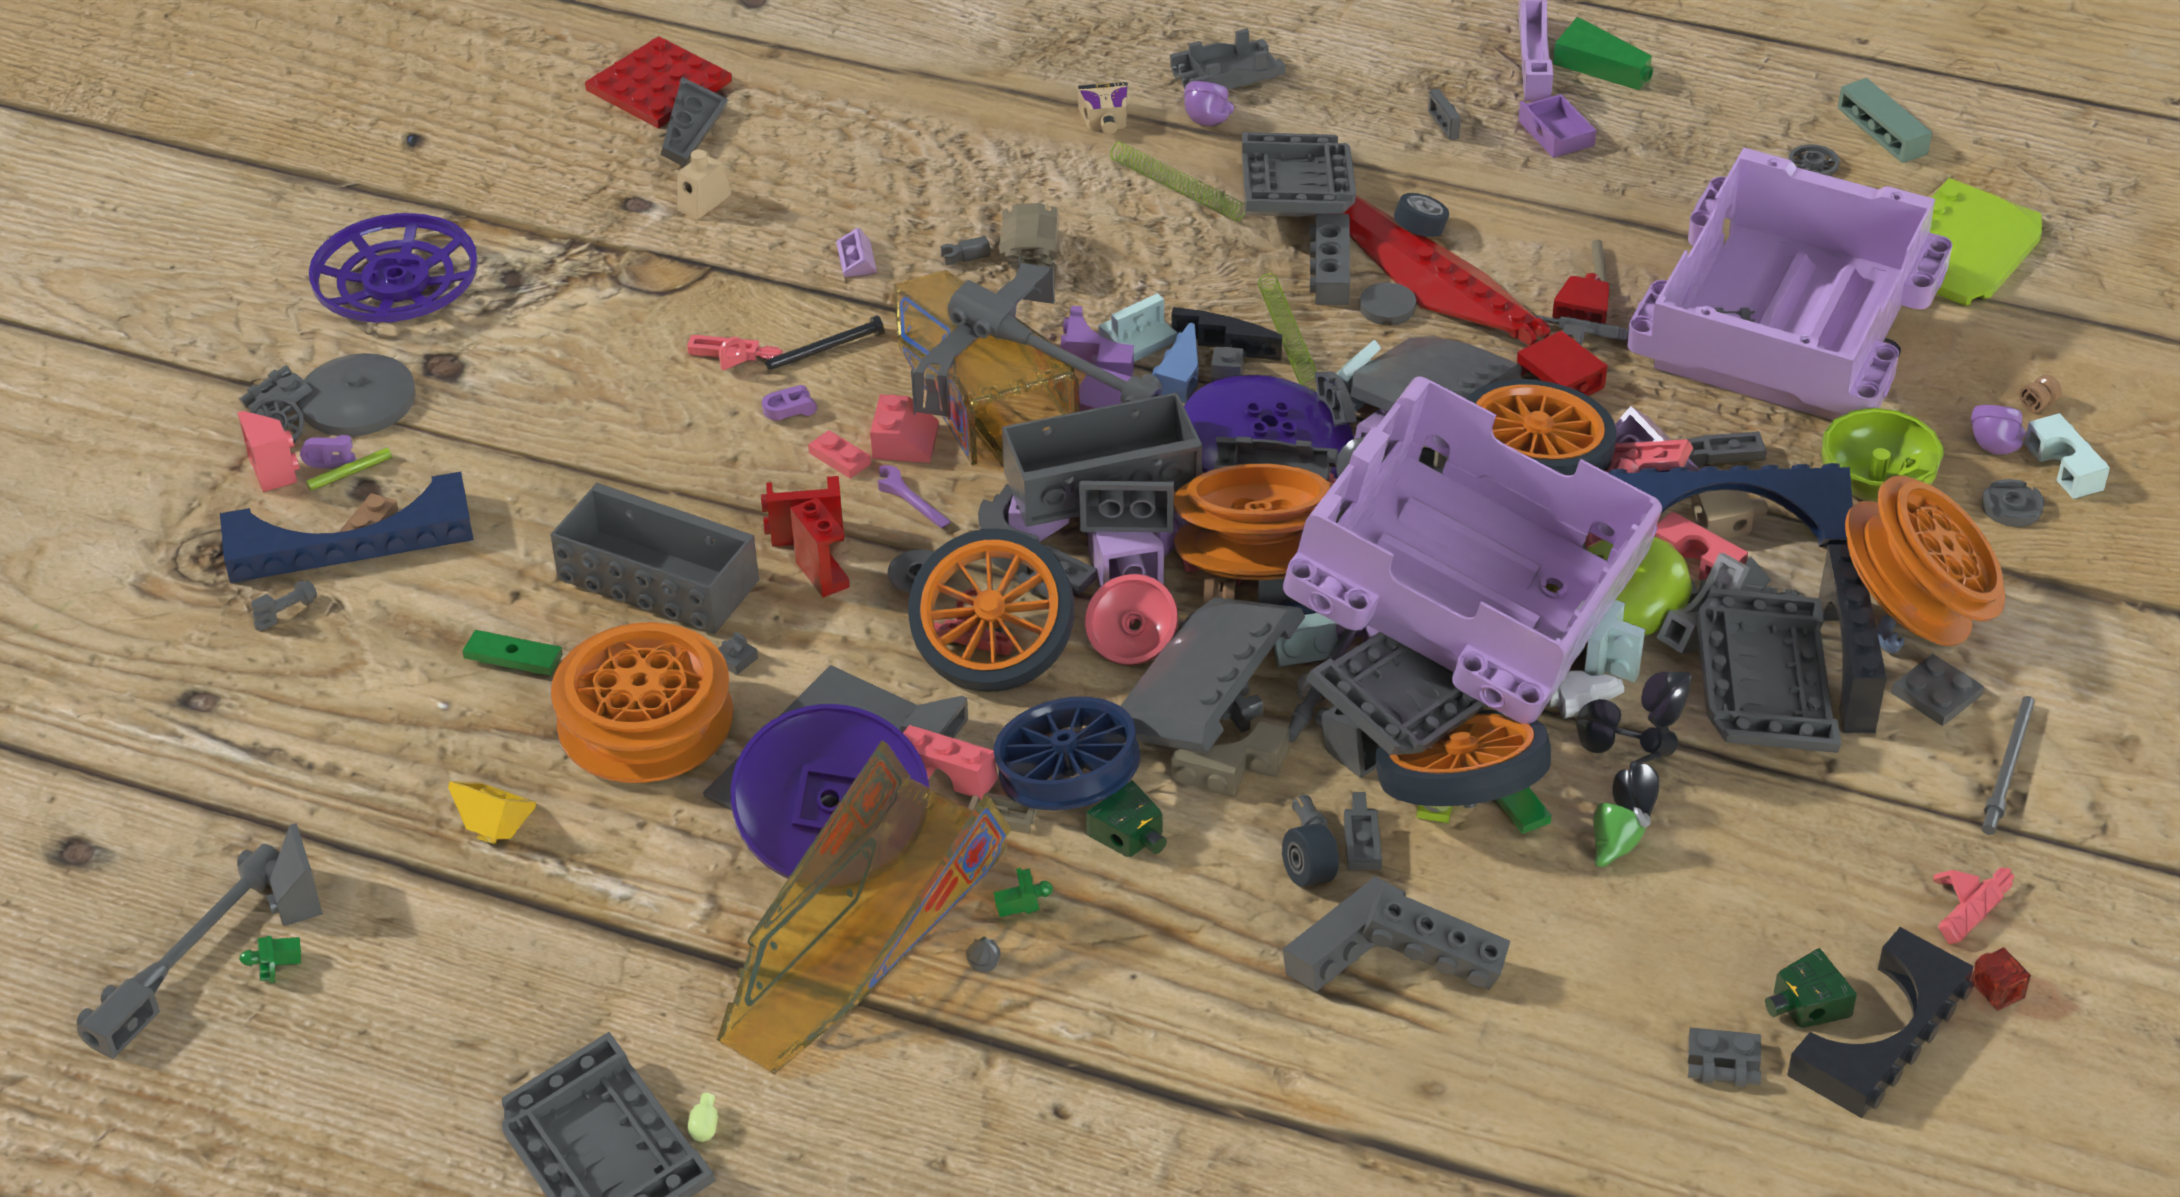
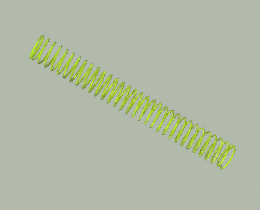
[1110,141,1245,221]
[1258,273,1317,392]

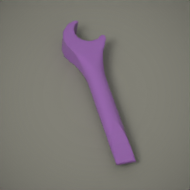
[878,465,951,529]

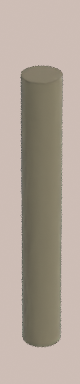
[1591,240,1610,296]

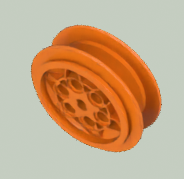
[1174,464,1333,580]
[1845,475,2005,646]
[551,622,734,783]

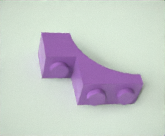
[1060,306,1134,377]

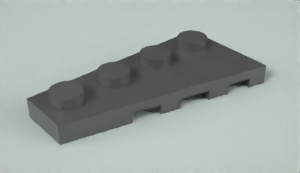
[660,77,729,166]

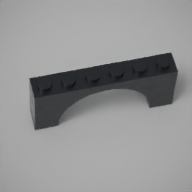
[1819,545,1887,733]
[1787,927,1974,1118]

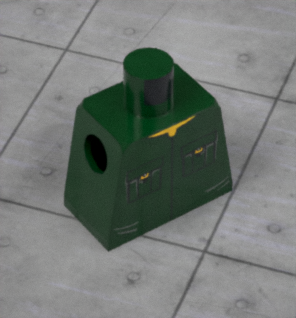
[1086,780,1167,857]
[1765,948,1857,1028]

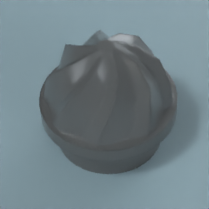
[966,936,1001,972]

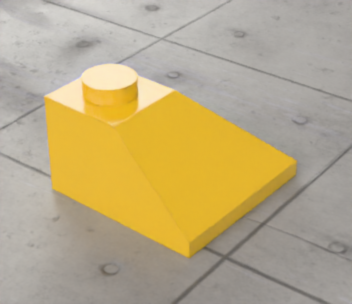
[448,781,537,844]

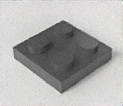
[1891,653,1984,726]

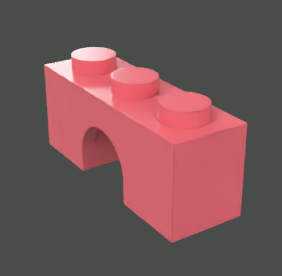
[1655,511,1748,581]
[903,725,998,800]

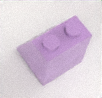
[1087,532,1164,587]

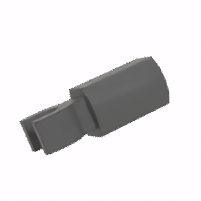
[940,236,991,265]

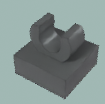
[718,632,758,675]

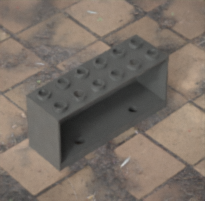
[1002,393,1202,527]
[550,483,759,634]

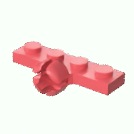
[1605,439,1693,473]

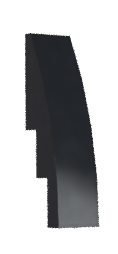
[1171,307,1283,361]

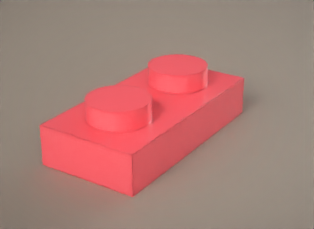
[808,430,871,479]

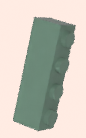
[1838,78,1932,163]

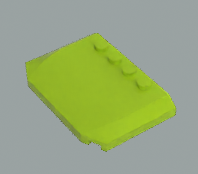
[1930,178,2042,306]

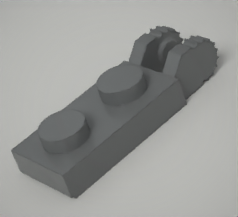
[1684,431,1767,467]

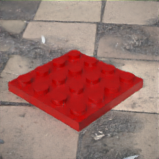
[585,36,732,129]

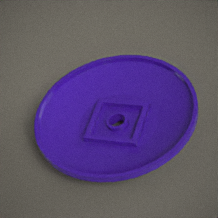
[1184,375,1354,479]
[731,704,930,888]

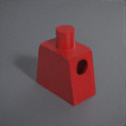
[1552,273,1609,324]

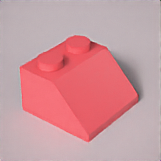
[870,394,939,463]
[237,411,300,492]

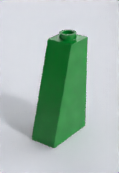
[1553,17,1653,90]

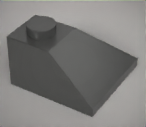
[267,823,323,926]

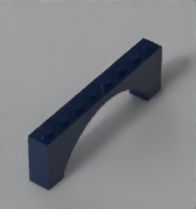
[1609,463,1853,546]
[220,471,474,583]

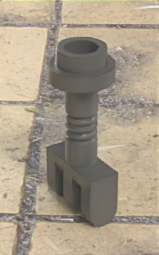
[251,581,317,631]

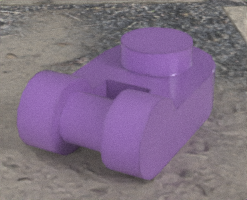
[762,385,817,420]
[300,435,356,469]

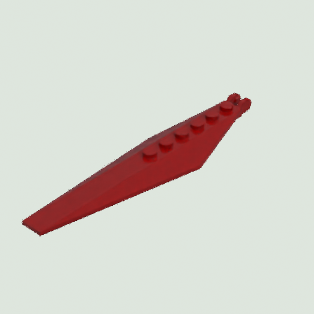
[1326,195,1550,346]

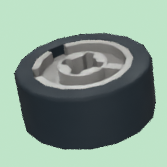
[1394,193,1450,237]

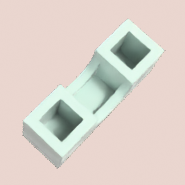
[2024,413,2110,499]

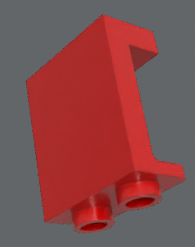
[1517,330,1608,396]
[761,476,844,547]
[790,498,850,598]

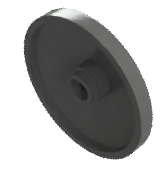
[298,353,416,436]

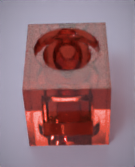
[1971,947,2031,1011]

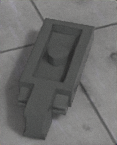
[1343,792,1382,870]

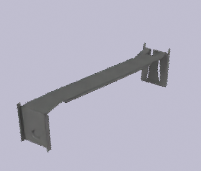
[911,257,1055,420]

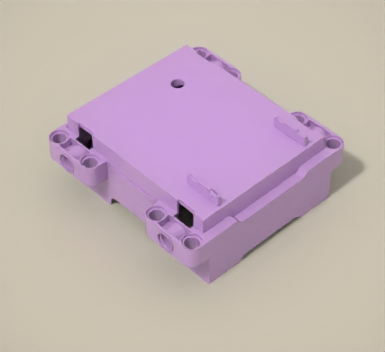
[1628,148,1953,421]

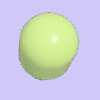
[687,1093,719,1142]

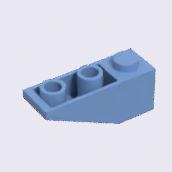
[1152,323,1198,404]

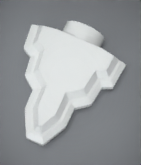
[1547,670,1624,719]

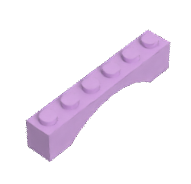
[1518,0,1553,102]

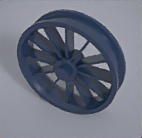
[993,697,1141,811]

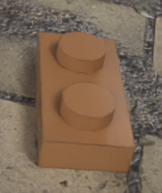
[340,493,398,532]

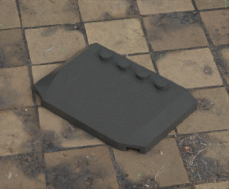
[1241,132,1356,217]
[1350,335,1523,412]
[1696,588,1841,753]
[1121,597,1305,753]
[1306,632,1488,755]
[502,1032,716,1197]

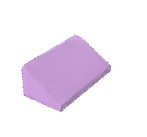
[836,227,877,277]

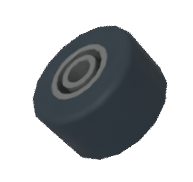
[1282,823,1339,887]

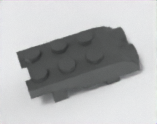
[1170,28,1286,90]
[1214,436,1338,482]

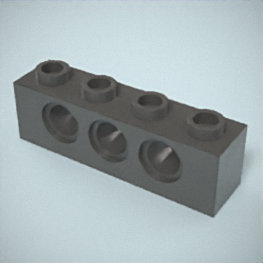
[1310,214,1350,305]

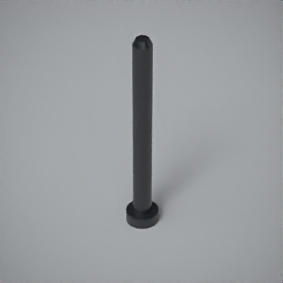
[765,315,885,370]

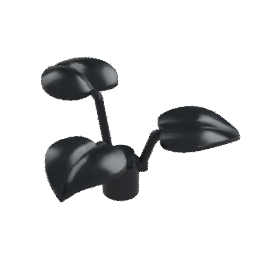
[1576,672,1692,818]

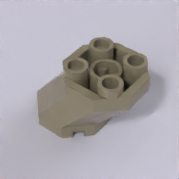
[1000,203,1059,269]

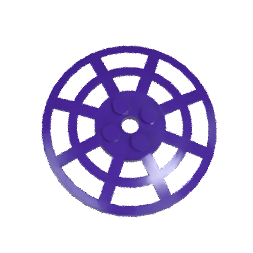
[309,213,478,323]

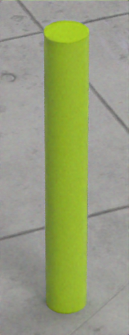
[305,447,392,491]

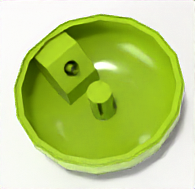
[1821,408,1944,502]
[1587,536,1693,635]

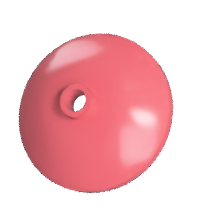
[1085,574,1178,666]

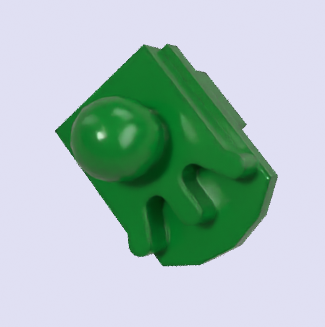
[993,868,1053,917]
[239,936,301,983]

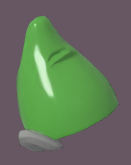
[1593,803,1651,867]

